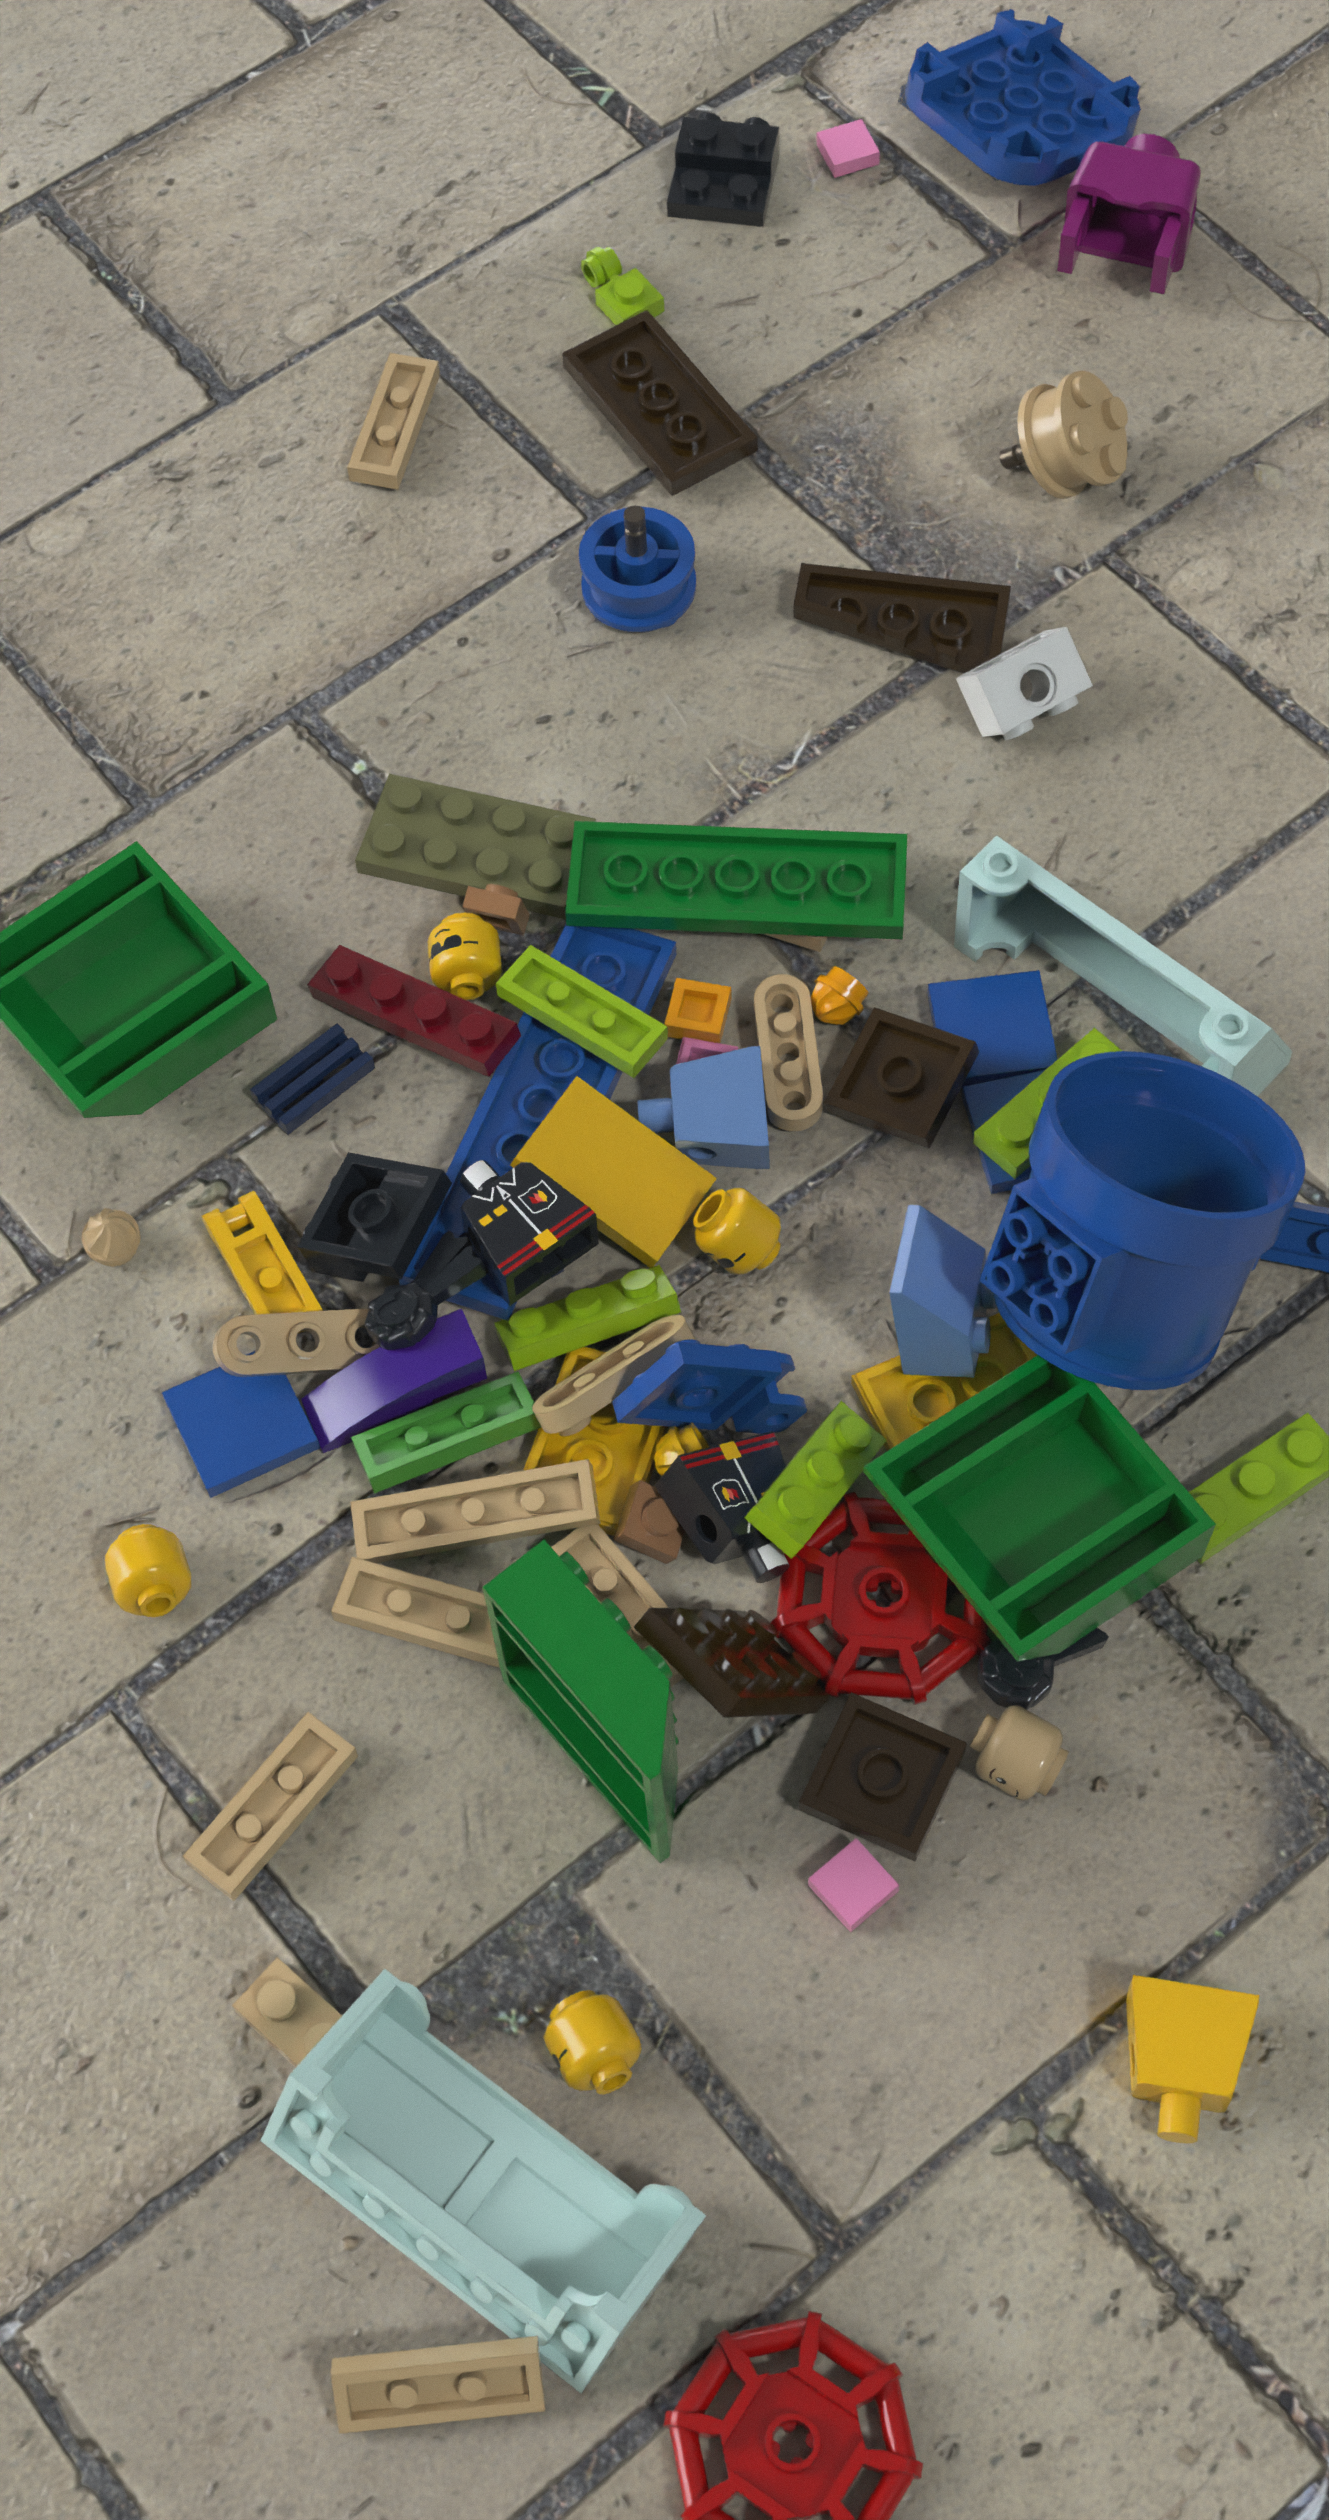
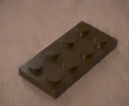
[562,310,758,496]
[634,1607,831,1718]

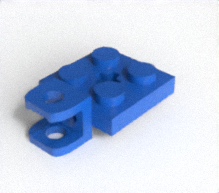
[612,1339,807,1434]

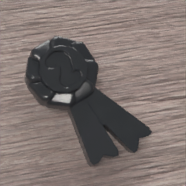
[364,1230,488,1350]
[977,1627,1109,1710]

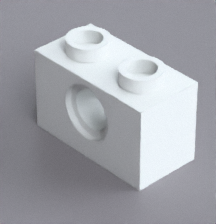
[956,627,1093,741]

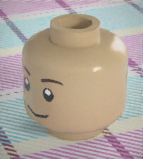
[969,1705,1069,1801]

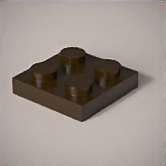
[824,1007,979,1149]
[799,1692,967,1862]

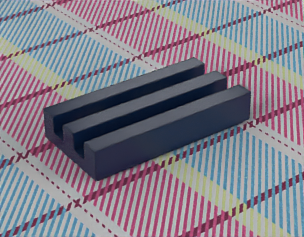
[250,1023,375,1135]

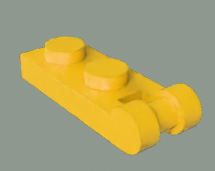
[201,1190,323,1334]

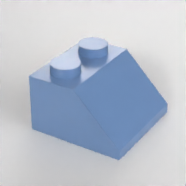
[889,1205,997,1378]

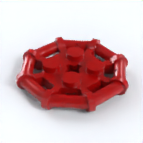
[771,1492,991,1705]
[663,2311,923,2520]

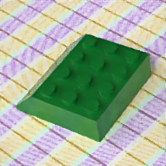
[0,841,278,1118]
[863,1355,1216,1662]
[482,1540,679,1863]

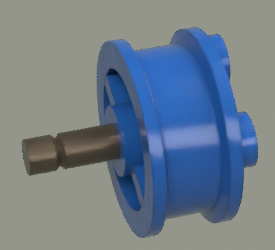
[579,505,696,632]

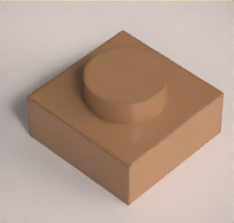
[462,884,530,936]
[613,1480,685,1564]

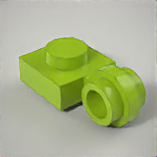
[581,247,665,325]

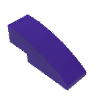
[301,1308,487,1453]

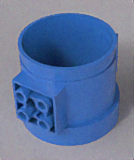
[979,1051,1305,1390]

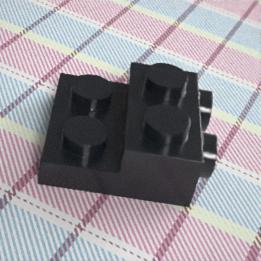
[667,112,779,227]
[297,1152,452,1282]

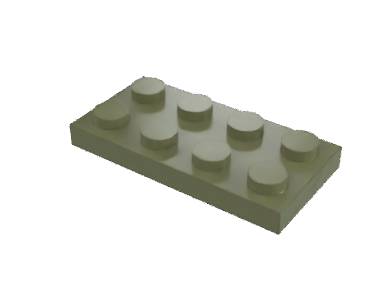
[355,774,596,919]

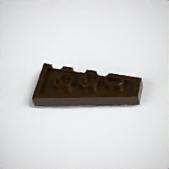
[793,563,1011,673]

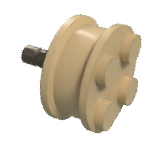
[999,370,1128,499]

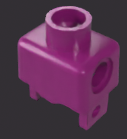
[1057,133,1201,295]

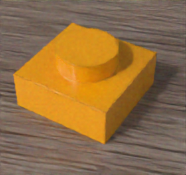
[664,978,732,1044]

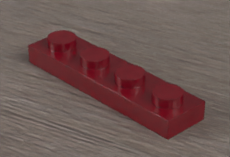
[307,945,521,1077]

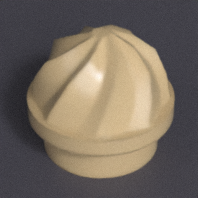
[82,1208,141,1267]

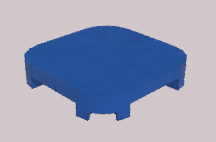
[905,9,1141,186]

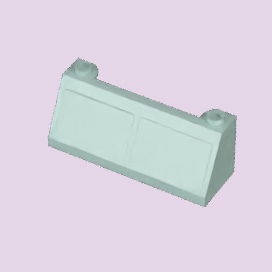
[954,835,1292,1096]
[261,1969,706,2393]

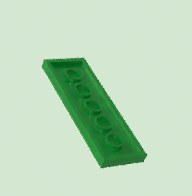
[565,821,908,940]

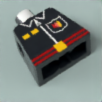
[460,1160,599,1306]
[655,1431,790,1583]

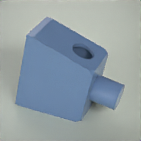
[637,1046,770,1169]

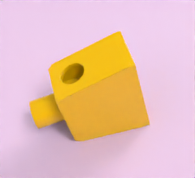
[1126,1975,1259,2143]

